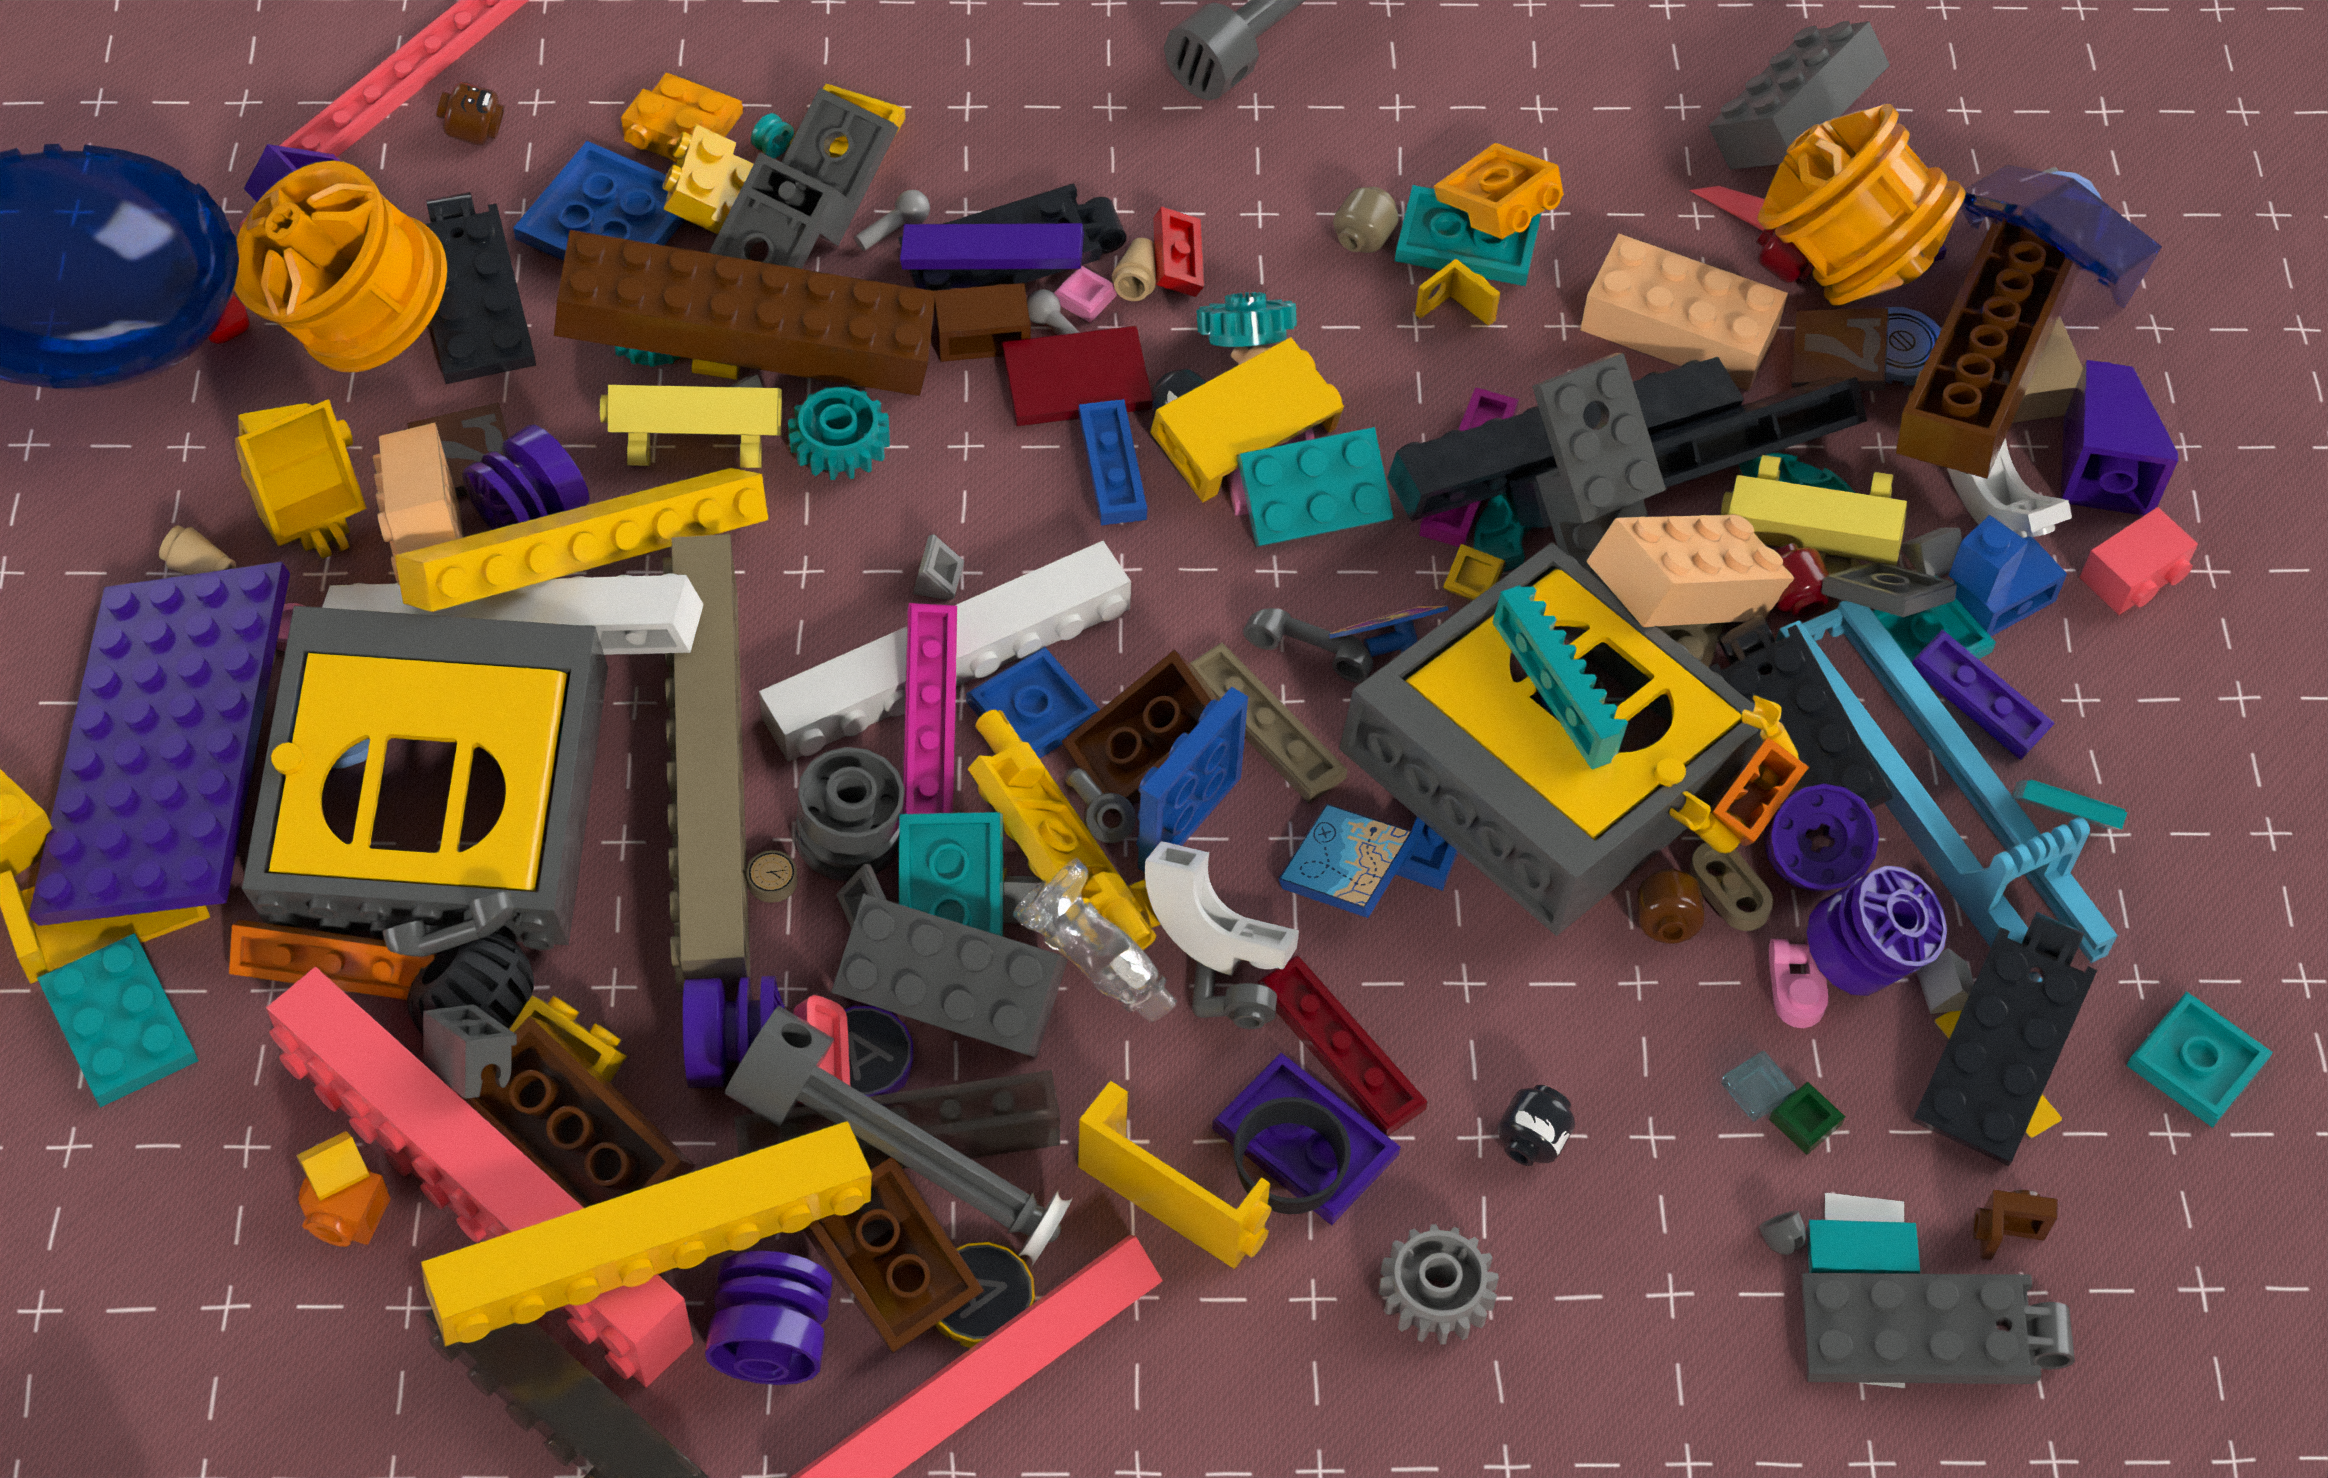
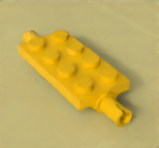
[968,709,1156,952]

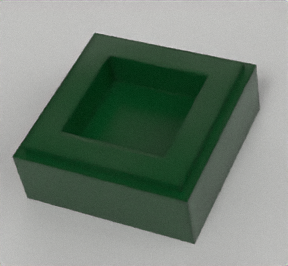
[1769,1081,1846,1155]

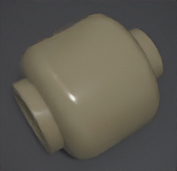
[1333,187,1399,253]

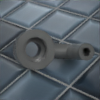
[1064,768,1136,843]
[1192,961,1277,1029]

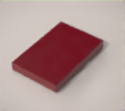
[1002,325,1153,426]

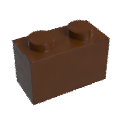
[934,283,1031,362]

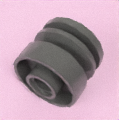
[795,747,905,881]

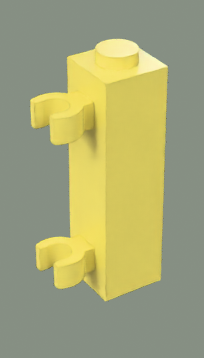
[600,385,782,468]
[1721,455,1907,565]

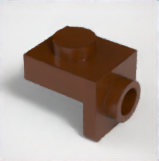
[1973,1189,2058,1260]

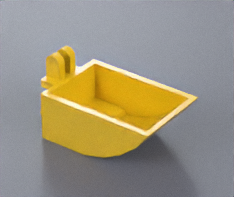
[235,399,367,559]

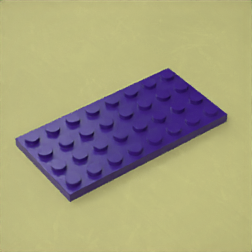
[29,562,290,926]

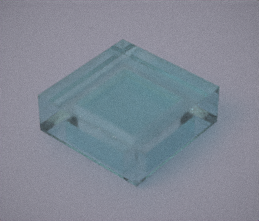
[1721,1050,1797,1122]

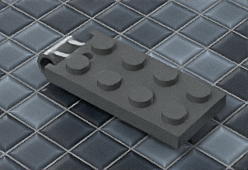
[1801,1273,2075,1384]

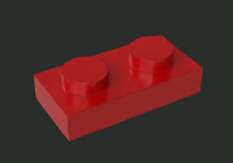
[1153,206,1204,297]

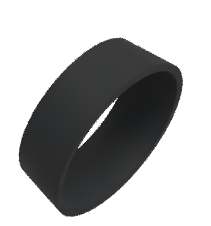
[1234,1097,1351,1214]

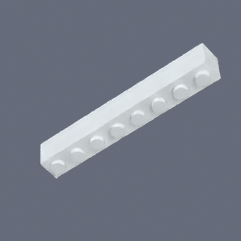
[759,541,1131,761]
[322,573,704,655]

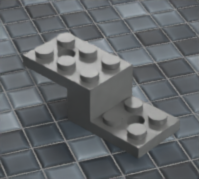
[709,88,899,269]
[1532,353,1666,584]

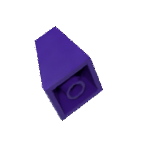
[2060,360,2178,516]

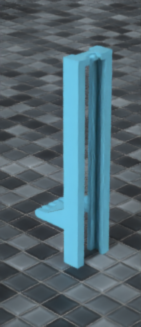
[1776,601,2118,982]

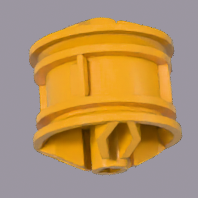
[1757,104,1966,305]
[231,161,447,372]

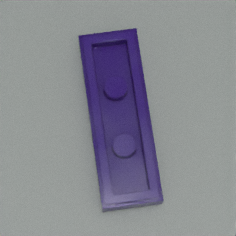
[1911,629,2054,760]

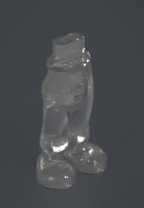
[1013,858,1177,1023]

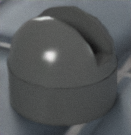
[1759,1210,1806,1255]

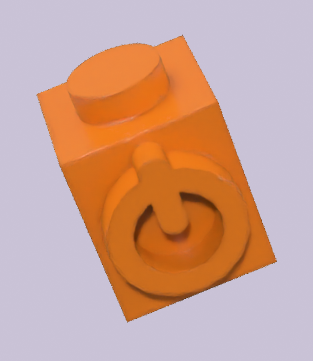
[298,1166,391,1247]

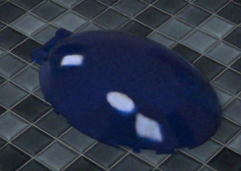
[0,144,239,392]

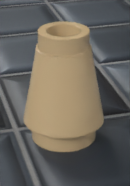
[1112,238,1156,301]
[159,525,236,575]

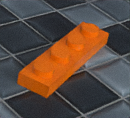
[229,919,437,1000]

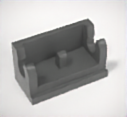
[423,1004,517,1099]

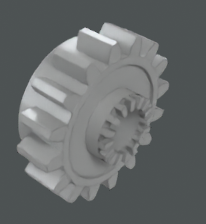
[1378,1224,1499,1345]

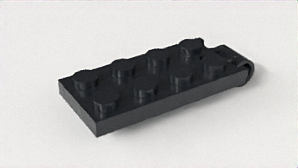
[898,183,1127,291]
[425,192,536,384]
[1709,614,1892,839]
[1912,912,2098,1166]

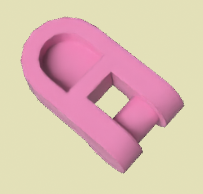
[1769,939,1828,1028]

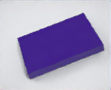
[1212,1053,1401,1226]

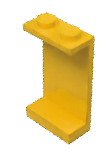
[1150,337,1344,503]
[0,870,210,984]
[1078,1080,1272,1269]

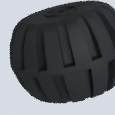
[407,932,534,1036]

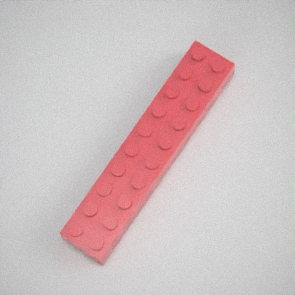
[266,967,694,1388]

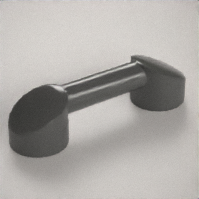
[1243,608,1373,683]
[382,891,514,957]

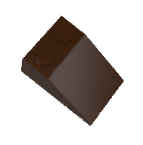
[1061,649,1246,814]
[803,1157,984,1354]

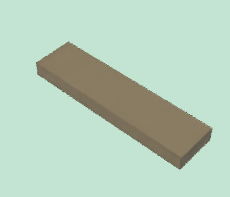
[1190,642,1348,804]

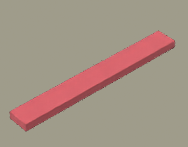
[279,0,529,157]
[790,1235,1163,1478]

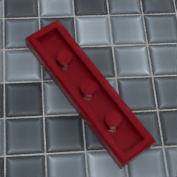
[1258,955,1428,1136]

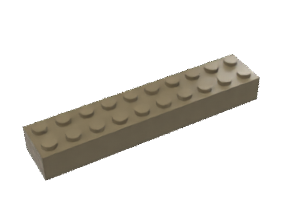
[663,534,751,1001]

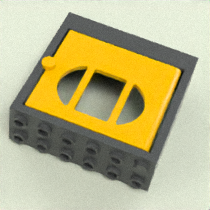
[1339,542,1763,936]
[242,606,608,950]

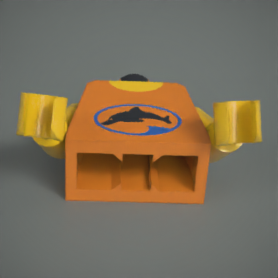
[1669,695,1809,854]

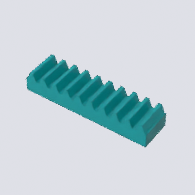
[1492,585,1628,769]

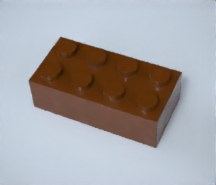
[458,1016,696,1208]

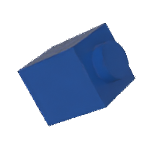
[1948,515,2028,603]

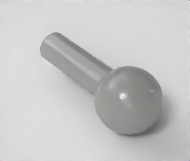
[854,190,930,251]
[1027,289,1080,335]

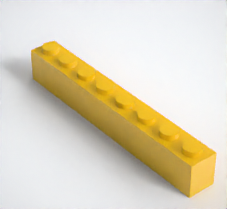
[395,468,768,612]
[421,1121,872,1346]

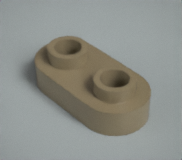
[1689,843,1773,931]

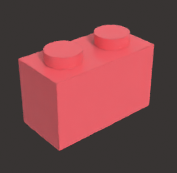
[2079,507,2198,615]

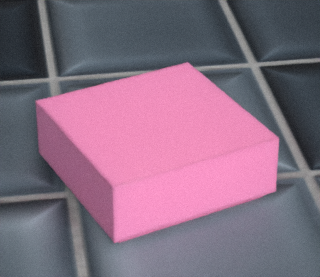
[1054,265,1117,323]

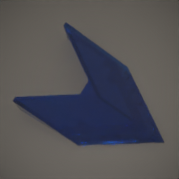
[1960,164,2162,308]

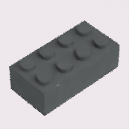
[1708,21,1890,170]
[831,893,1068,1058]

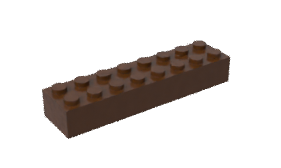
[1896,188,2096,479]
[554,230,936,396]

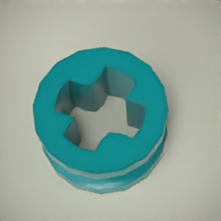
[751,113,794,158]

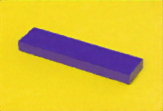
[900,223,1084,269]

